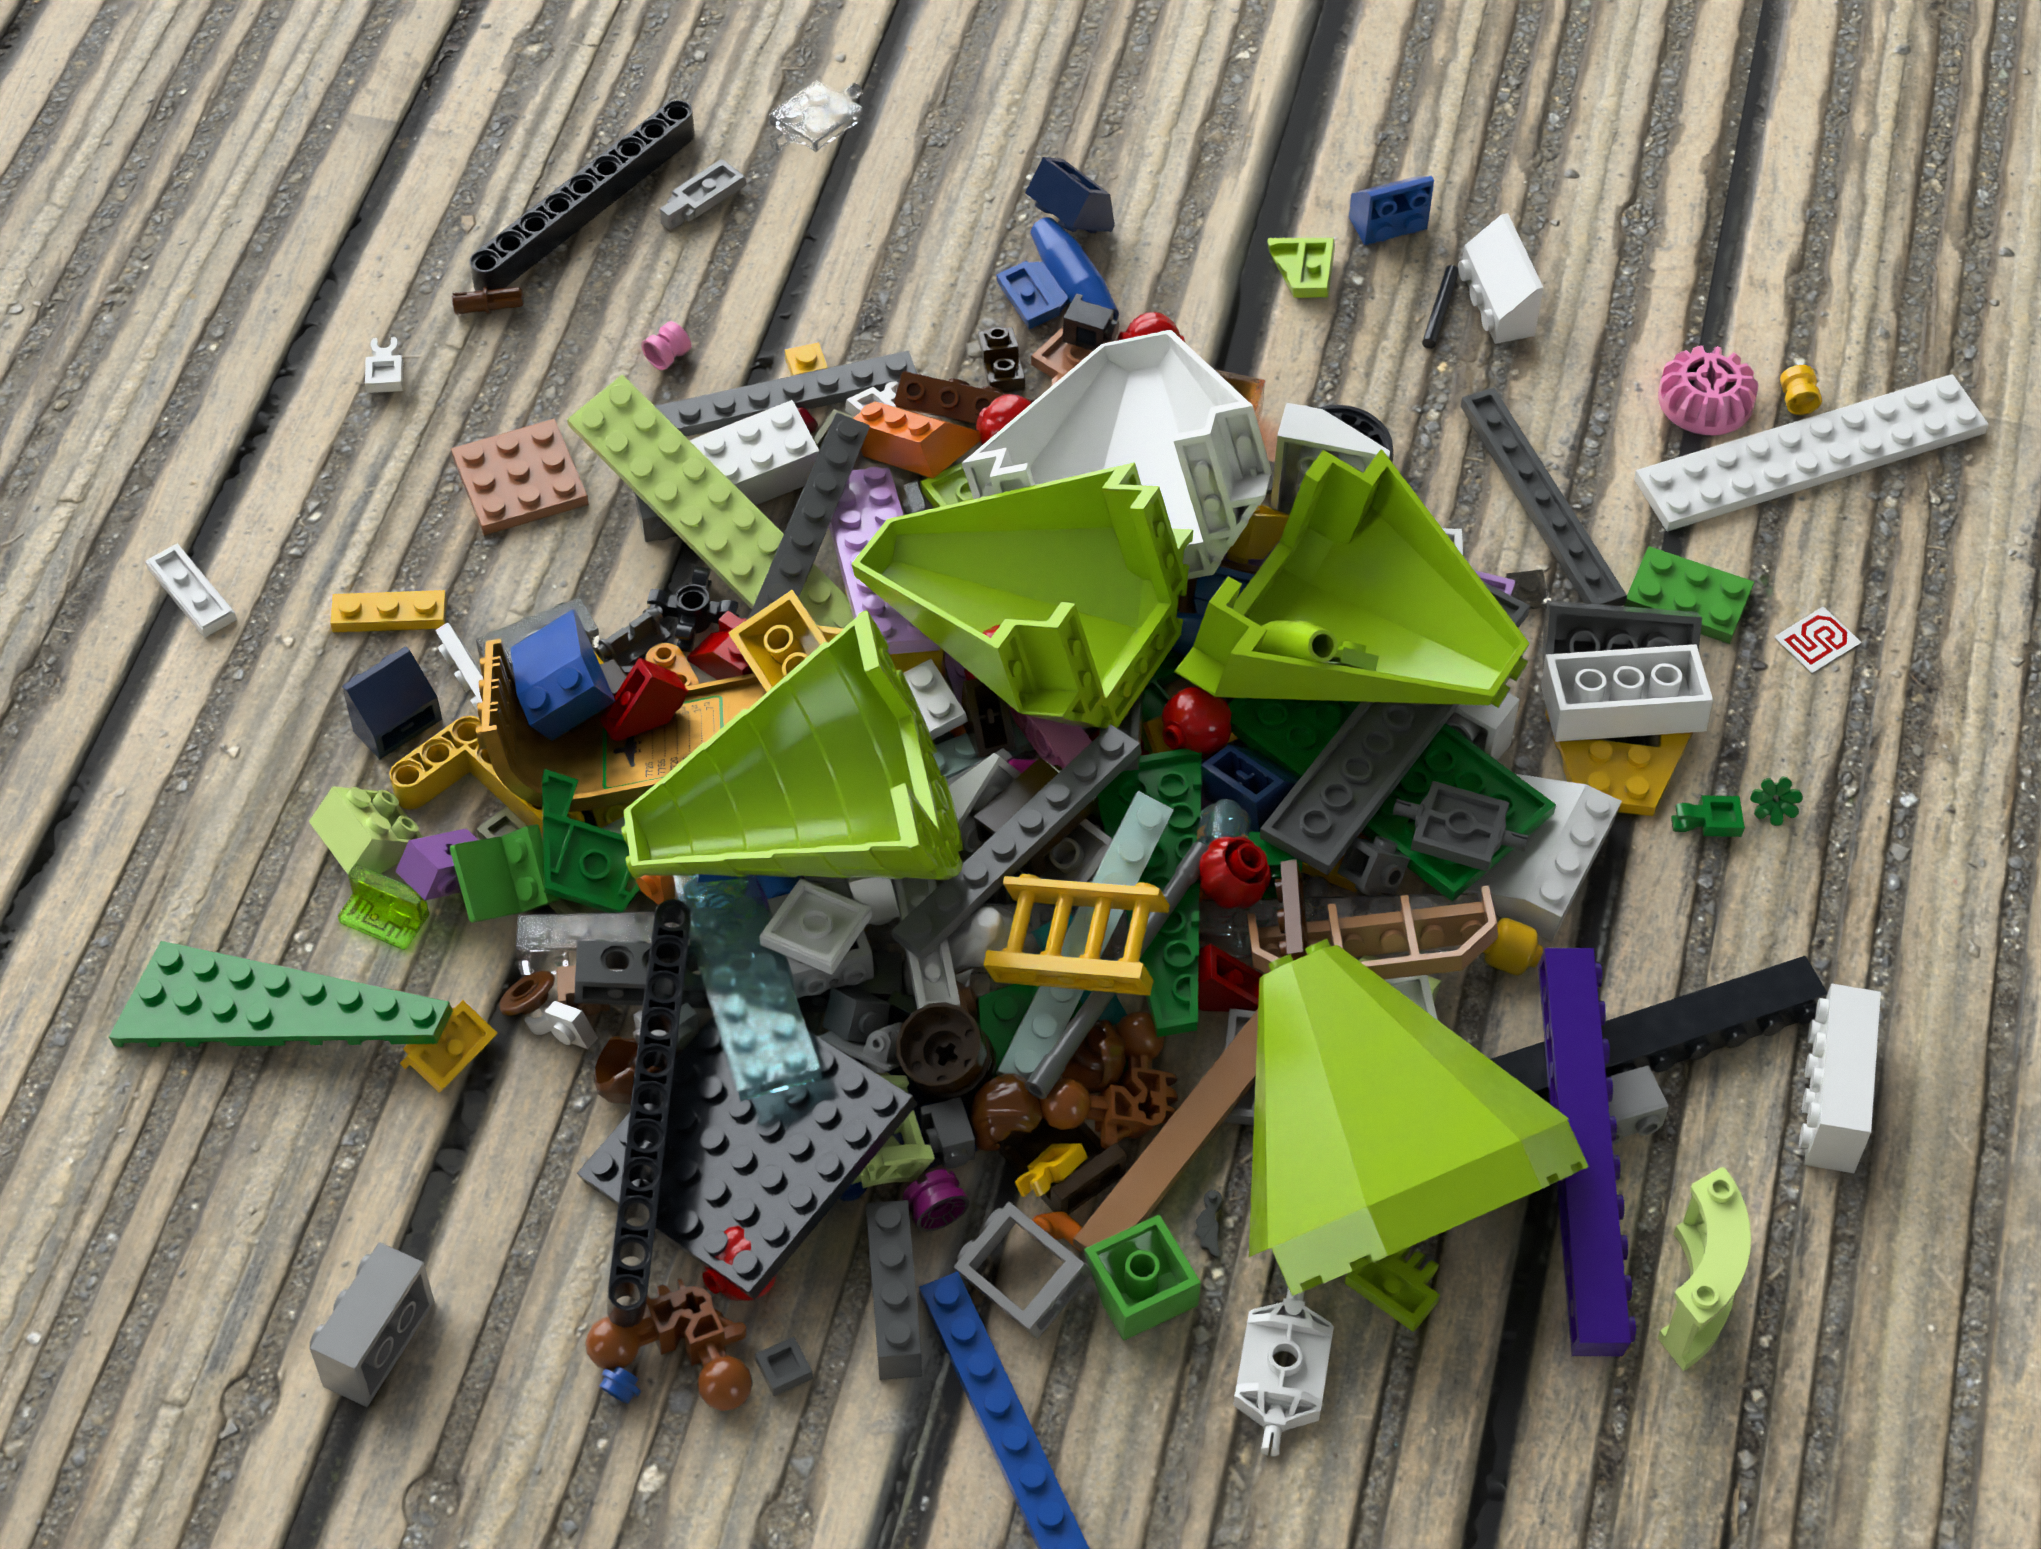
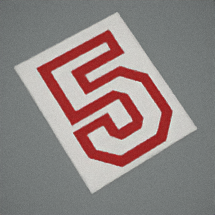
[1774,607,1862,673]

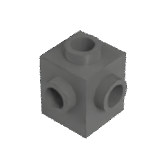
[1337,836,1410,897]

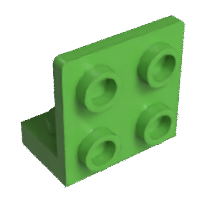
[450,824,559,923]

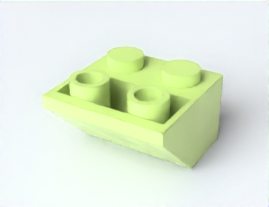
[309,786,423,876]

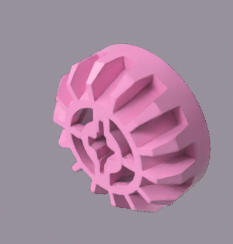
[1658,346,1758,435]

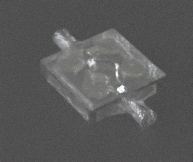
[769,80,864,152]

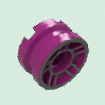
[902,1169,970,1232]

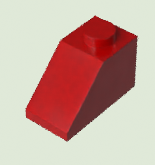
[687,629,754,680]
[599,658,689,741]
[1198,944,1263,1012]

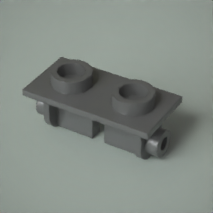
[593,608,672,666]

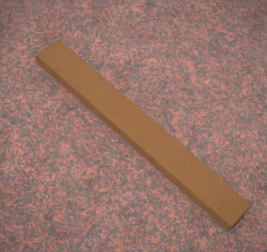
[1073,1009,1258,1252]

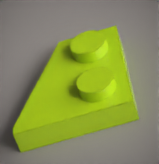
[1268,238,1335,298]

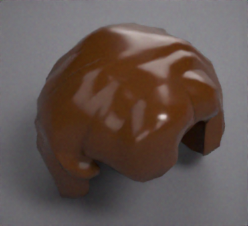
[1061,1018,1126,1093]
[594,1036,664,1105]
[968,1073,1043,1151]

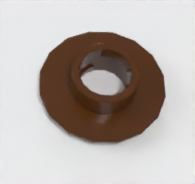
[499,970,555,1016]

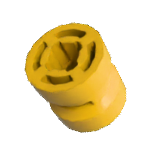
[1780,365,1822,415]

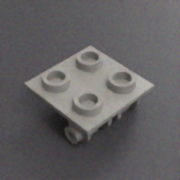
[817,1022,903,1073]

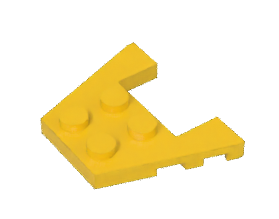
[1545,708,1694,816]

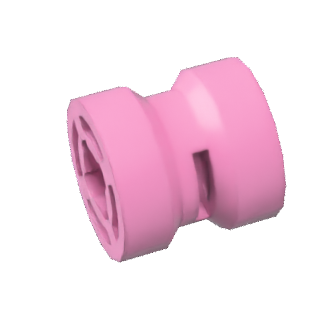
[641,321,691,370]

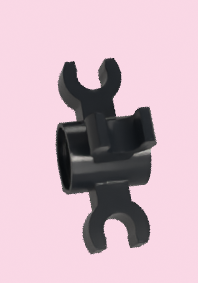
[647,566,740,652]

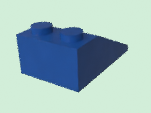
[510,609,616,741]

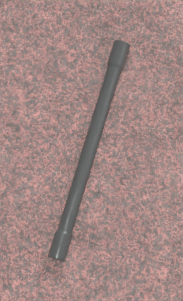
[1025,842,1209,1099]

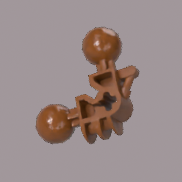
[1039,1011,1178,1149]
[585,1278,753,1411]

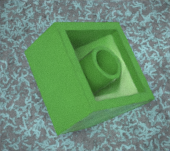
[1084,1214,1201,1341]

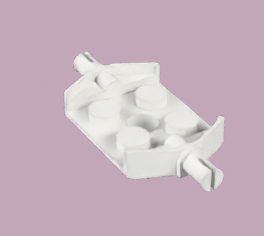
[1233,1288,1334,1456]

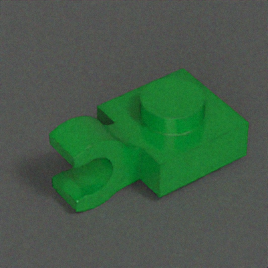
[1671,795,1745,837]

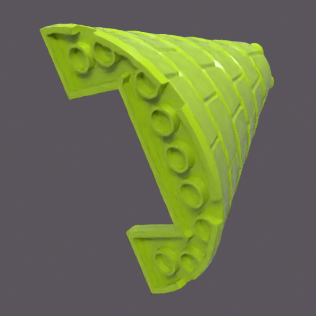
[621,610,963,880]

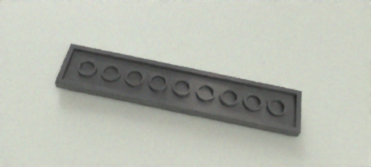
[1260,582,1530,875]

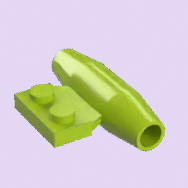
[1259,620,1379,671]

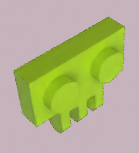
[1345,1246,1440,1332]

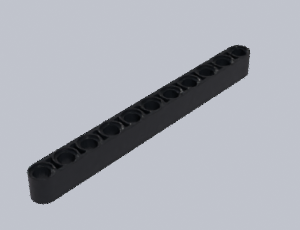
[607,899,691,1328]

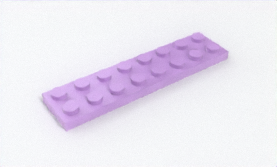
[829,467,940,654]

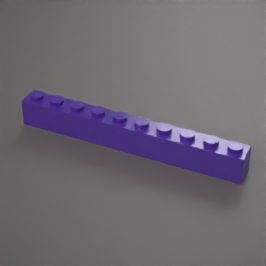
[1538,948,1636,1356]

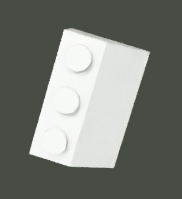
[1458,213,1544,344]

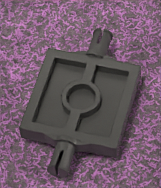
[1393,781,1529,872]

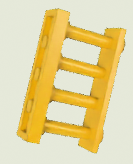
[983,874,1170,996]

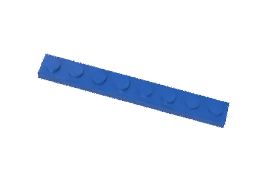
[919,1272,1090,1549]

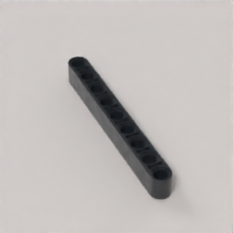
[469,100,695,291]

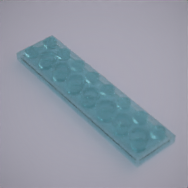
[674,874,822,1101]

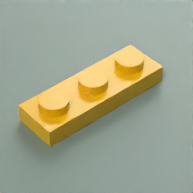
[330,590,447,633]

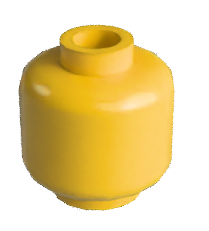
[1483,918,1543,976]

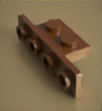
[894,371,1035,425]

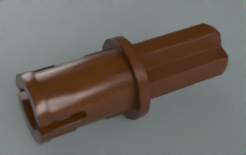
[452,286,524,315]

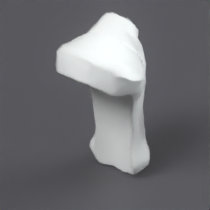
[902,906,1014,996]

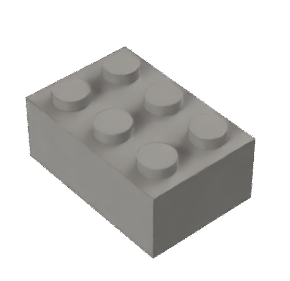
[310,1242,435,1407]

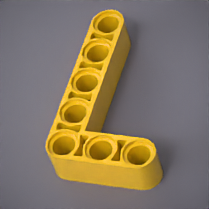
[389,716,585,840]

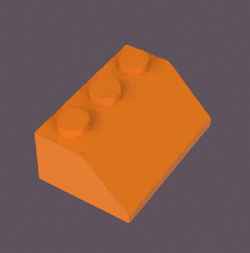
[853,401,981,478]

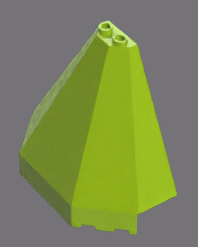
[1175,449,1530,708]
[851,462,1194,729]
[1249,939,1589,1296]

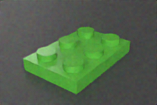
[1624,546,1755,644]

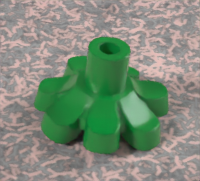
[1750,776,1803,826]

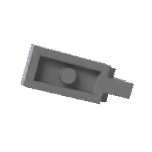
[660,159,746,230]

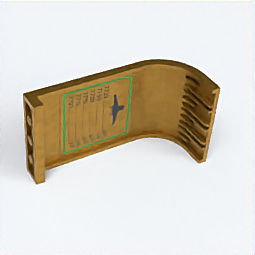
[476,638,767,812]

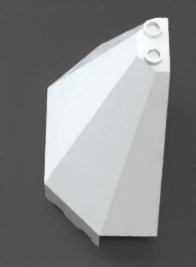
[962,330,1272,579]

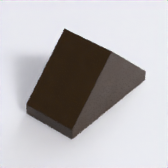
[961,678,1016,758]

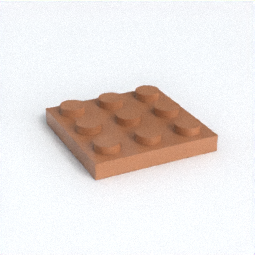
[451,418,589,536]

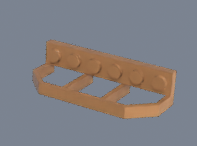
[1247,885,1498,980]

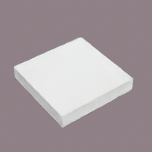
[759,878,872,975]

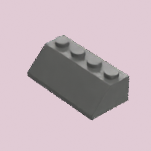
[1543,600,1702,669]

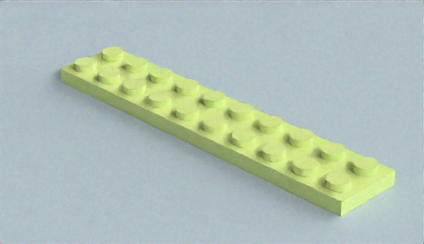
[567,374,854,628]

